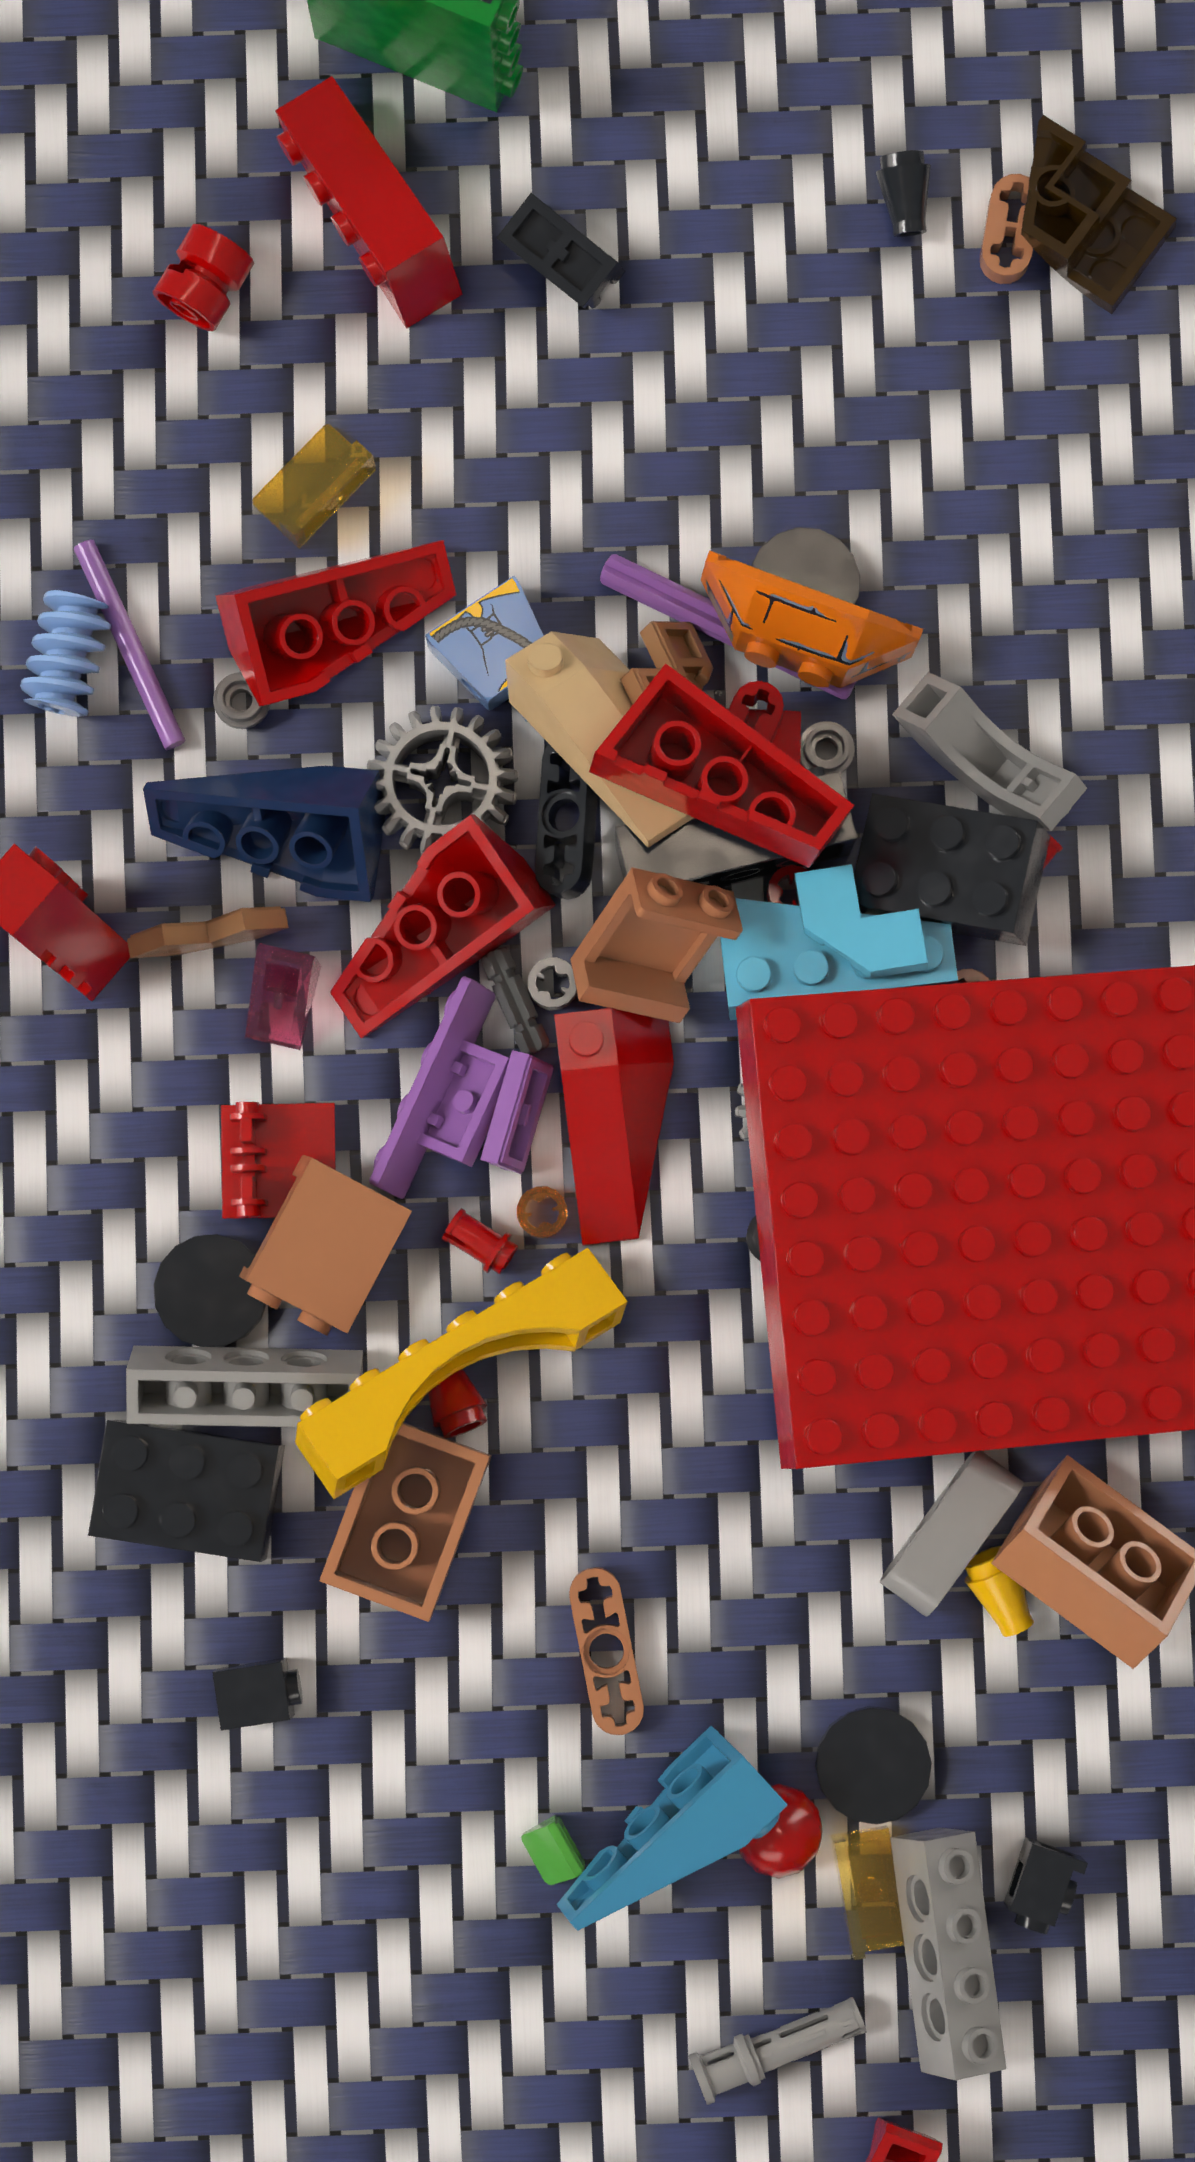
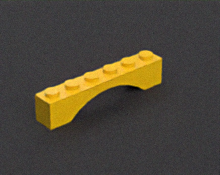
[295,1248,628,1499]

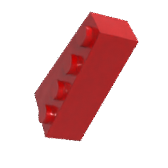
[275,76,463,329]
[589,663,854,868]
[0,843,130,1002]

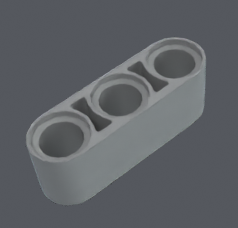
[879,1451,1024,1617]

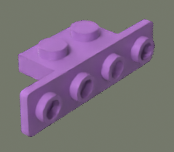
[369,976,510,1199]

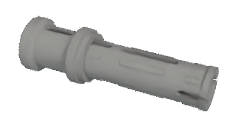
[688,1997,867,2105]

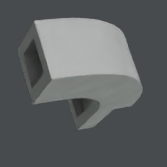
[892,672,1087,831]

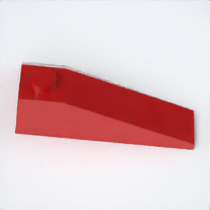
[215,540,457,706]
[330,814,556,1038]
[554,1008,674,1246]

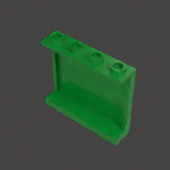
[307,0,523,113]

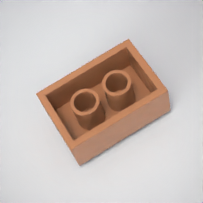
[319,1423,492,1622]
[991,1455,1195,1669]

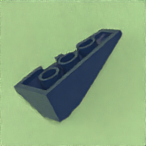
[143,766,385,902]

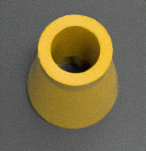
[964,1546,1034,1637]

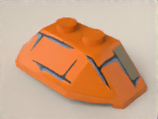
[701,550,923,688]

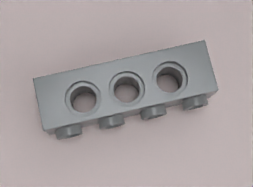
[126,1345,363,1427]
[890,1828,1006,2081]

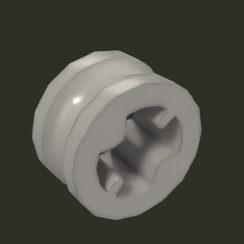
[528,957,577,1011]

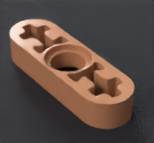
[569,1567,644,1735]

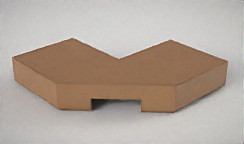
[620,621,713,705]
[127,906,289,958]

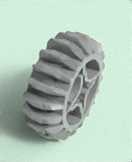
[367,706,518,856]

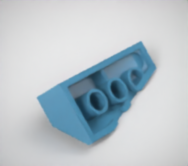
[556,1726,788,1931]

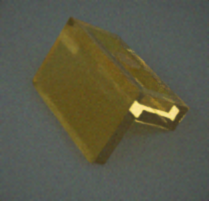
[252,424,376,549]
[830,1825,904,1960]

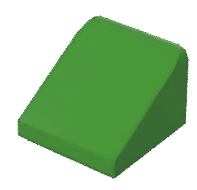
[521,1815,585,1885]

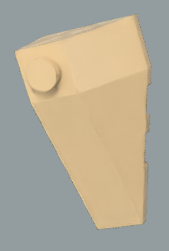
[505,631,693,848]

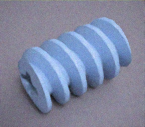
[20,590,111,717]

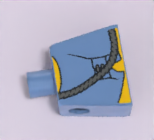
[425,576,544,722]

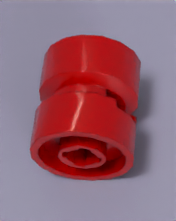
[152,224,255,332]

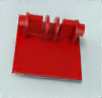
[221,1102,336,1219]

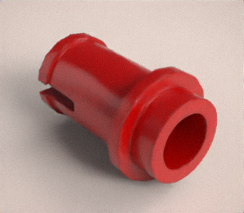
[442,1208,518,1275]

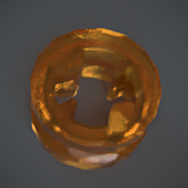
[517,1186,567,1238]

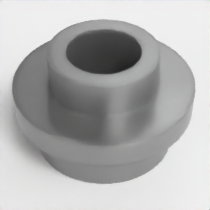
[213,672,270,729]
[801,721,855,774]

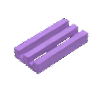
[480,1050,554,1174]

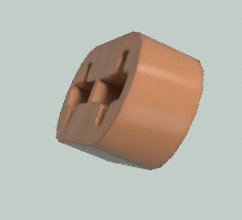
[980,174,1033,284]

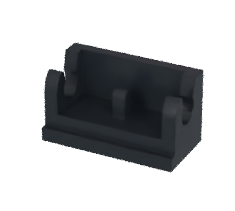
[497,193,626,309]

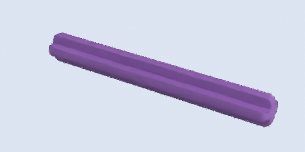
[600,554,857,699]

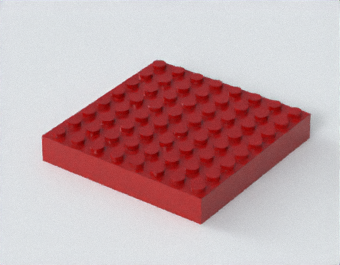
[736,965,1195,1469]

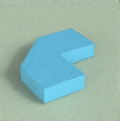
[795,864,928,978]

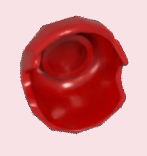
[738,1784,823,1879]

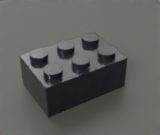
[854,793,1050,946]
[88,1420,285,1562]

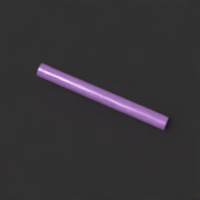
[74,540,186,750]

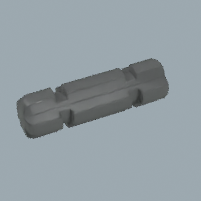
[481,947,549,1055]

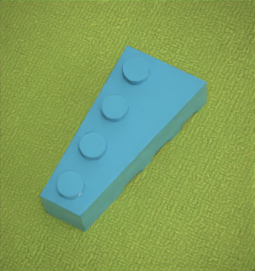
[720,898,958,1020]

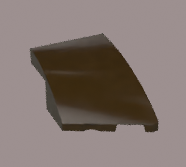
[1021,115,1177,314]

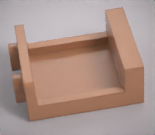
[570,867,743,1023]
[239,1155,412,1336]

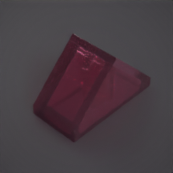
[245,943,321,1050]

